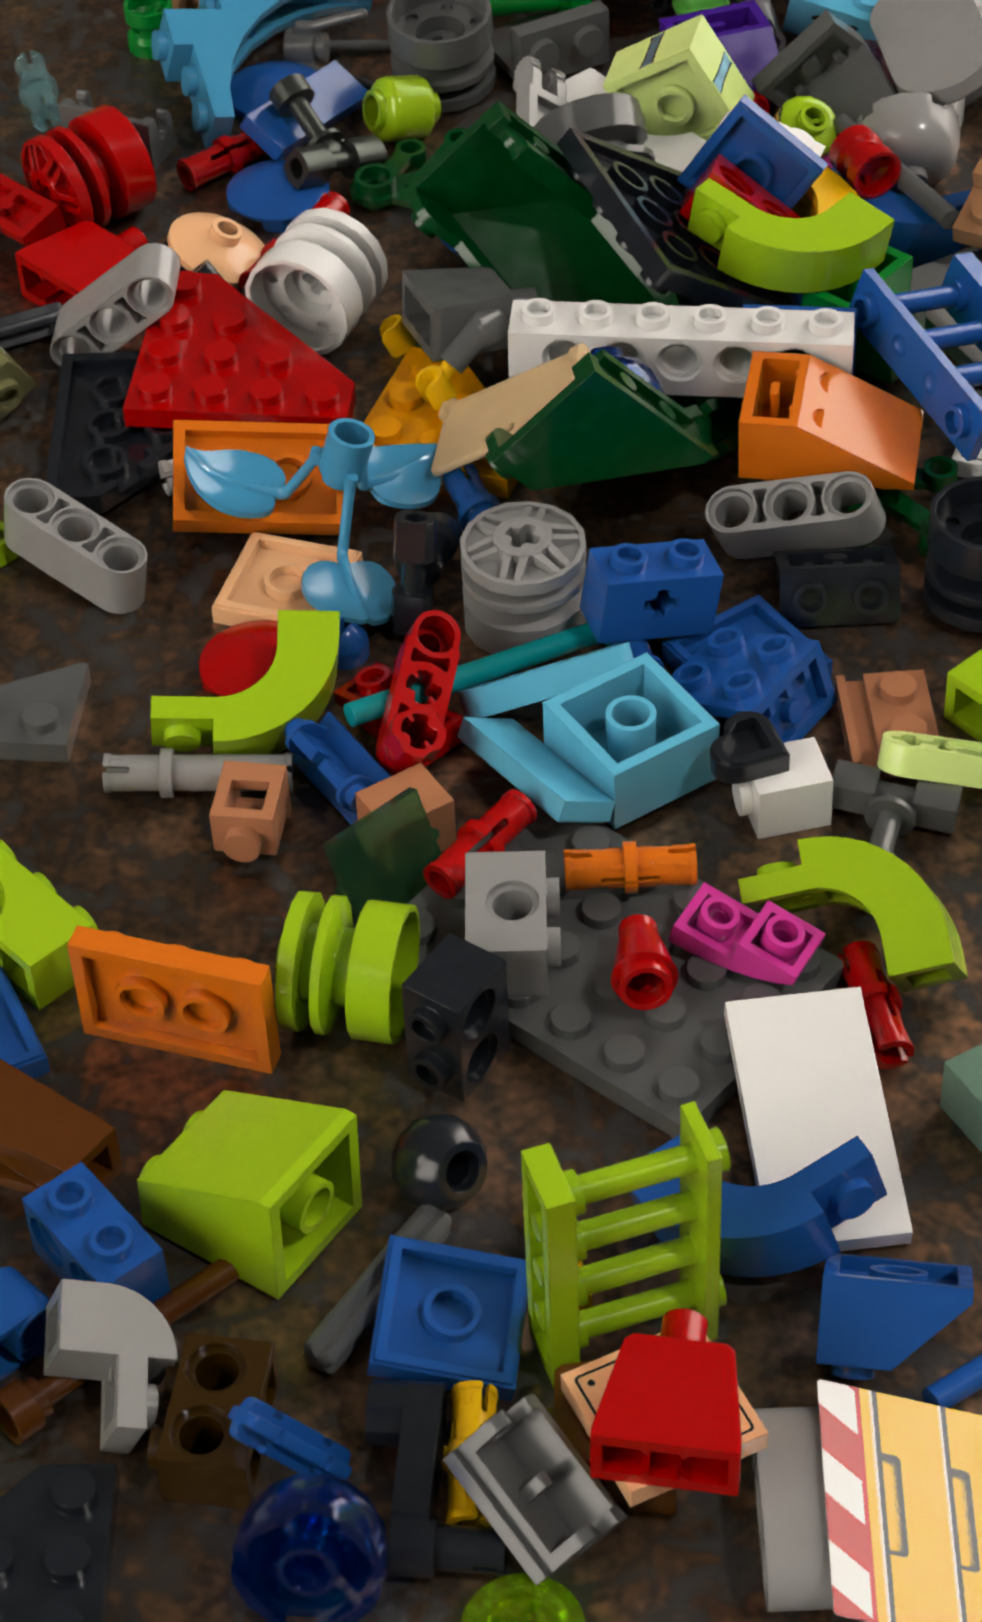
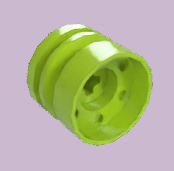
[275,890,421,1045]

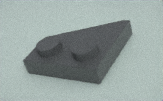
[0,663,91,763]

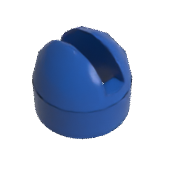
[337,618,370,670]

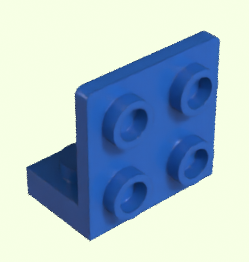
[672,627,837,743]

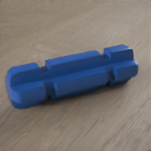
[228,1397,353,1489]

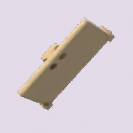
[431,343,591,477]

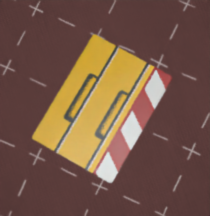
[817,1379,982,1622]

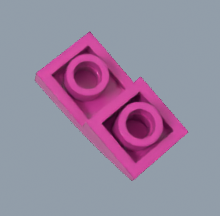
[667,882,826,986]

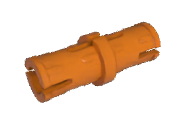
[563,841,697,894]

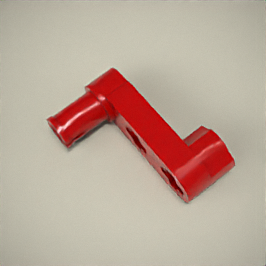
[376,610,461,776]

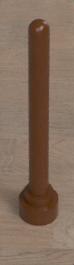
[0,1259,239,1445]

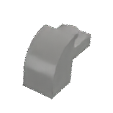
[44,1279,177,1454]

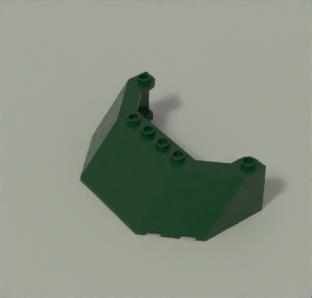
[406,100,743,491]

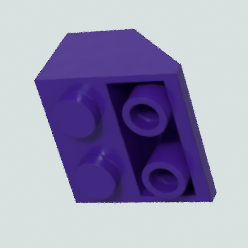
[660,0,779,108]

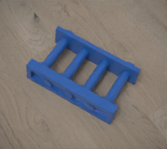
[849,252,982,461]

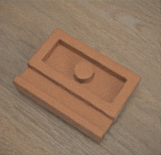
[834,669,939,778]

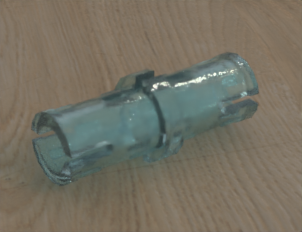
[14,51,61,132]

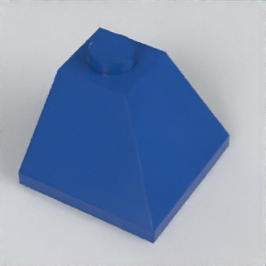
[816,1253,974,1380]

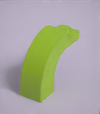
[688,178,895,293]
[150,610,340,754]
[738,836,968,992]

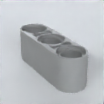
[50,243,181,367]
[705,471,886,559]
[4,478,148,614]
[752,1406,833,1612]

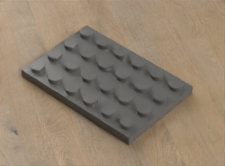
[407,799,847,1138]

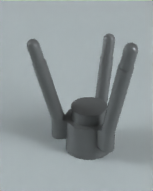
[284,8,391,90]

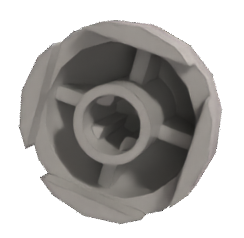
[856,92,960,193]

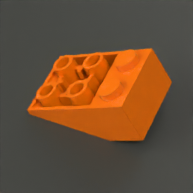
[738,351,924,491]

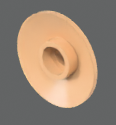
[167,212,265,288]

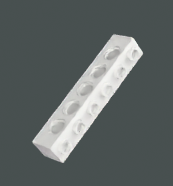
[508,298,855,398]

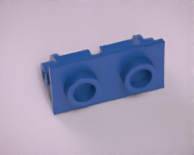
[284,711,391,825]

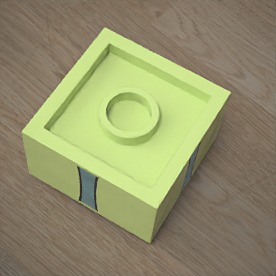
[603,14,755,141]

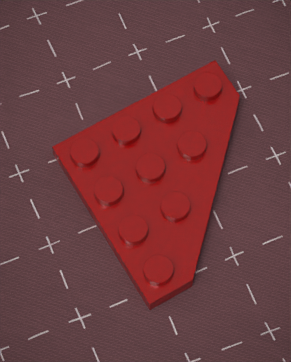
[123,270,356,428]

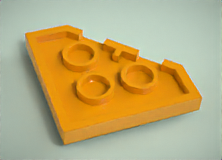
[363,346,518,499]

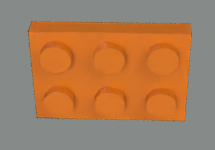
[172,420,344,536]
[67,925,281,1074]

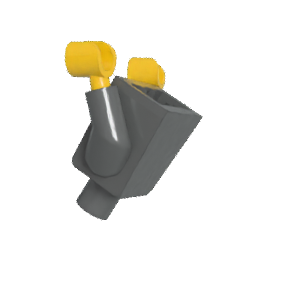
[380,267,538,410]

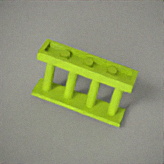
[521,1101,731,1388]

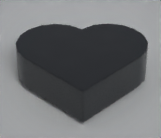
[709,711,790,784]

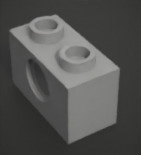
[465,851,561,996]

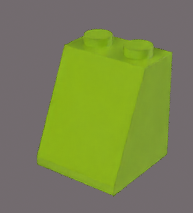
[137,1090,362,1300]

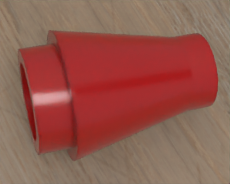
[611,914,679,1010]

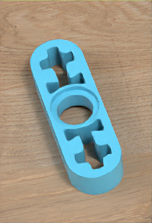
[458,642,634,718]

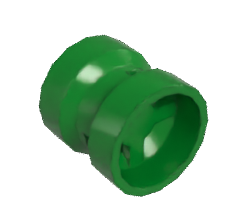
[123,0,173,59]

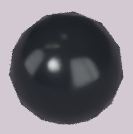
[392,1114,488,1211]

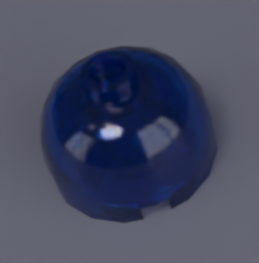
[231,1473,388,1622]

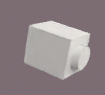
[732,737,834,839]

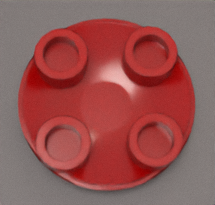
[199,620,278,697]

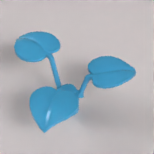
[184,418,441,626]

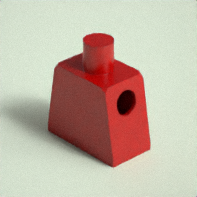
[15,221,149,306]
[590,1308,742,1496]

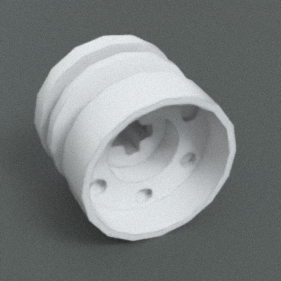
[245,207,388,355]

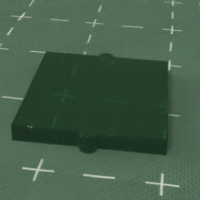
[322,787,441,927]

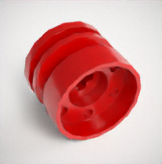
[21,104,157,228]

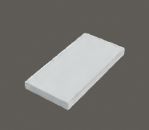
[724,987,913,1252]

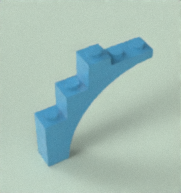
[151,0,373,149]

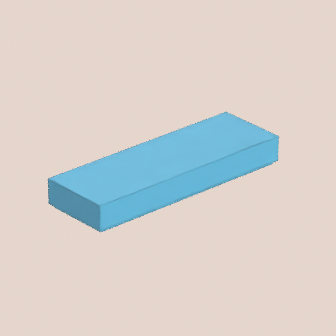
[457,717,616,823]

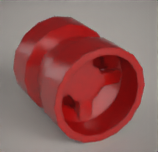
[829,124,901,199]

